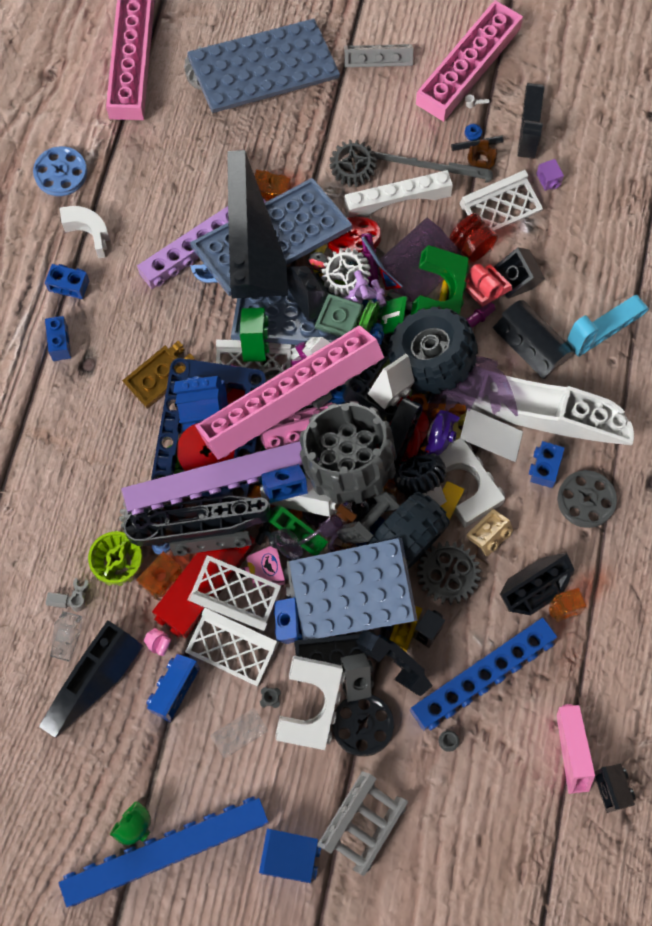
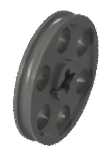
[557,470,617,528]

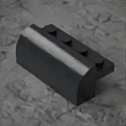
[492,300,575,379]

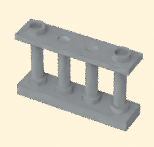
[317,771,408,876]

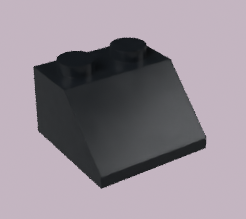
[494,247,545,299]
[594,763,636,813]

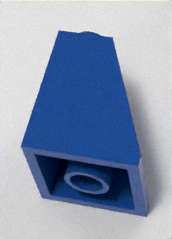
[259,829,321,884]

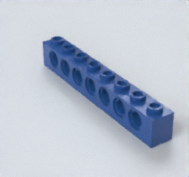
[410,618,557,731]

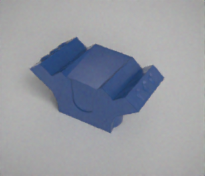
[174,376,228,434]

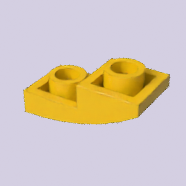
[440,481,465,520]

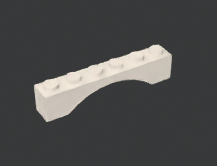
[344,170,453,217]

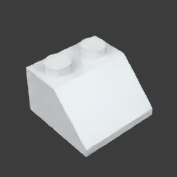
[368,354,414,409]

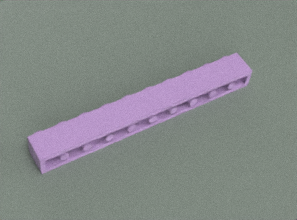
[121,441,319,515]

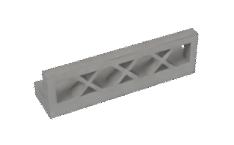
[344,44,413,67]

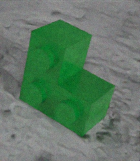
[240,308,270,362]

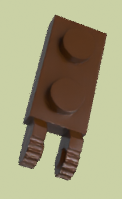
[336,504,357,523]

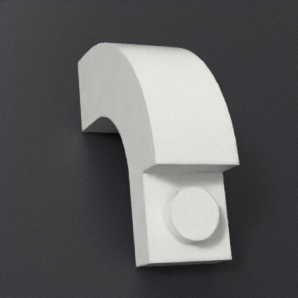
[60,206,110,258]

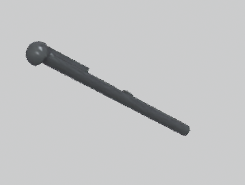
[356,151,493,183]

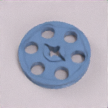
[33,146,87,196]

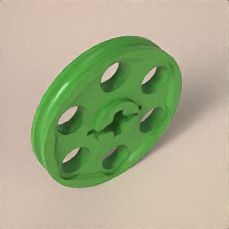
[359,300,380,333]

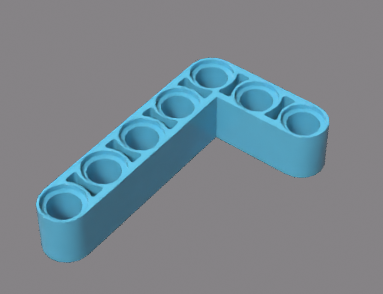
[566,294,649,357]

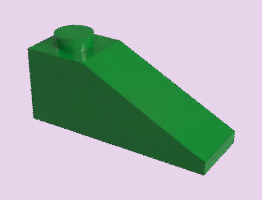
[269,504,328,556]

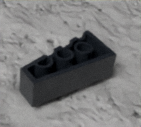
[294,633,376,683]

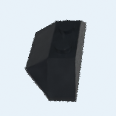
[287,266,331,321]
[500,553,575,616]

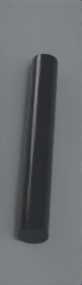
[451,136,503,151]

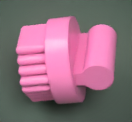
[144,628,171,656]

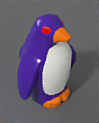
[420,409,460,456]

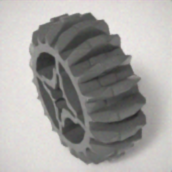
[330,139,377,187]

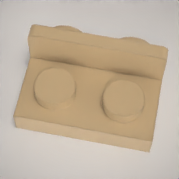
[466,509,513,556]

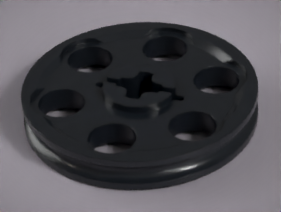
[332,695,394,757]

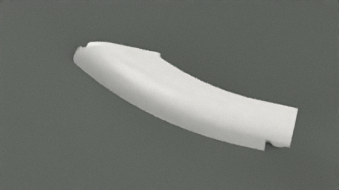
[441,366,634,445]

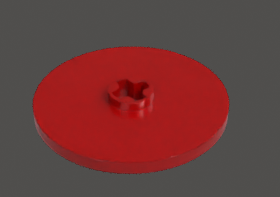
[177,422,235,471]

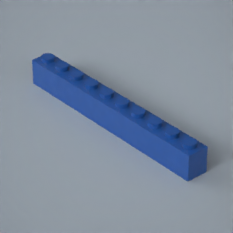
[58,797,269,908]

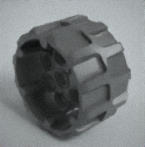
[299,401,397,504]

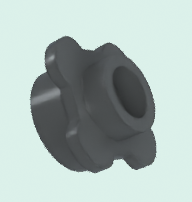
[260,687,281,708]

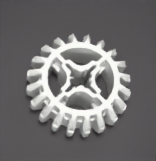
[322,248,371,297]

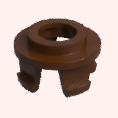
[467,139,497,169]

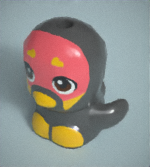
[308,252,328,277]

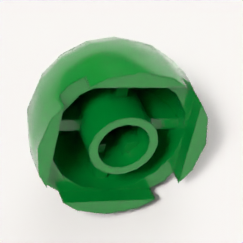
[110,801,151,845]

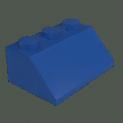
[146,654,200,723]

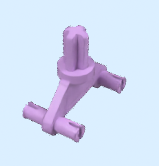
[343,270,387,307]

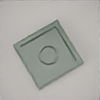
[315,294,364,337]

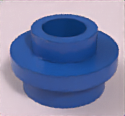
[464,124,482,141]

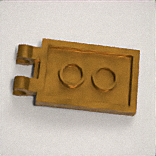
[122,341,195,409]

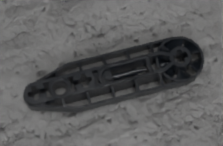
[123,495,272,546]

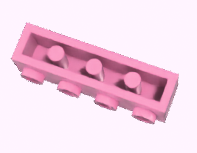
[260,402,333,450]

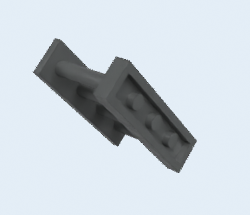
[332,492,399,545]
[169,495,252,556]

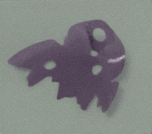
[427,356,518,417]

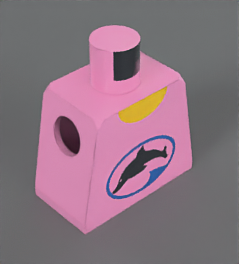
[239,546,285,587]

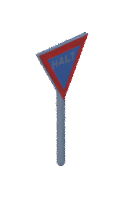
[361,236,403,290]

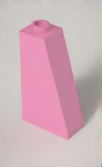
[557,704,595,794]

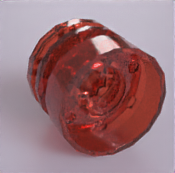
[449,213,498,262]

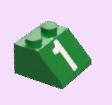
[378,296,407,335]

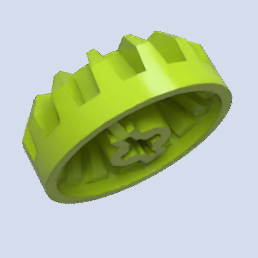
[88,531,143,586]

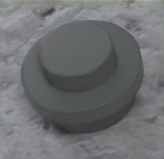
[438,731,459,752]

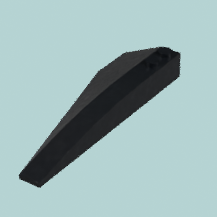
[228,150,288,299]

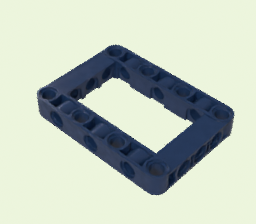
[151,358,266,499]

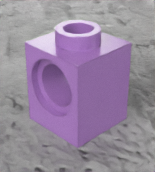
[536,159,564,191]

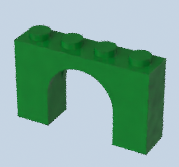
[411,245,469,316]

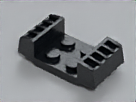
[356,630,433,697]

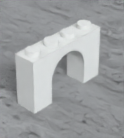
[439,438,505,528]
[275,655,345,750]

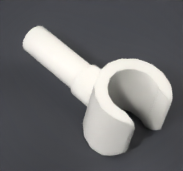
[465,94,489,108]

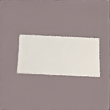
[460,408,523,462]

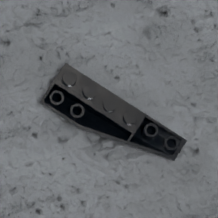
[39,620,144,738]

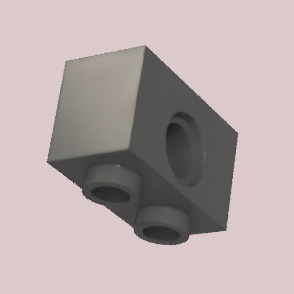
[341,653,374,702]

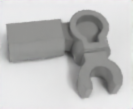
[46,578,89,612]

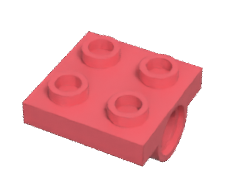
[465,264,512,307]

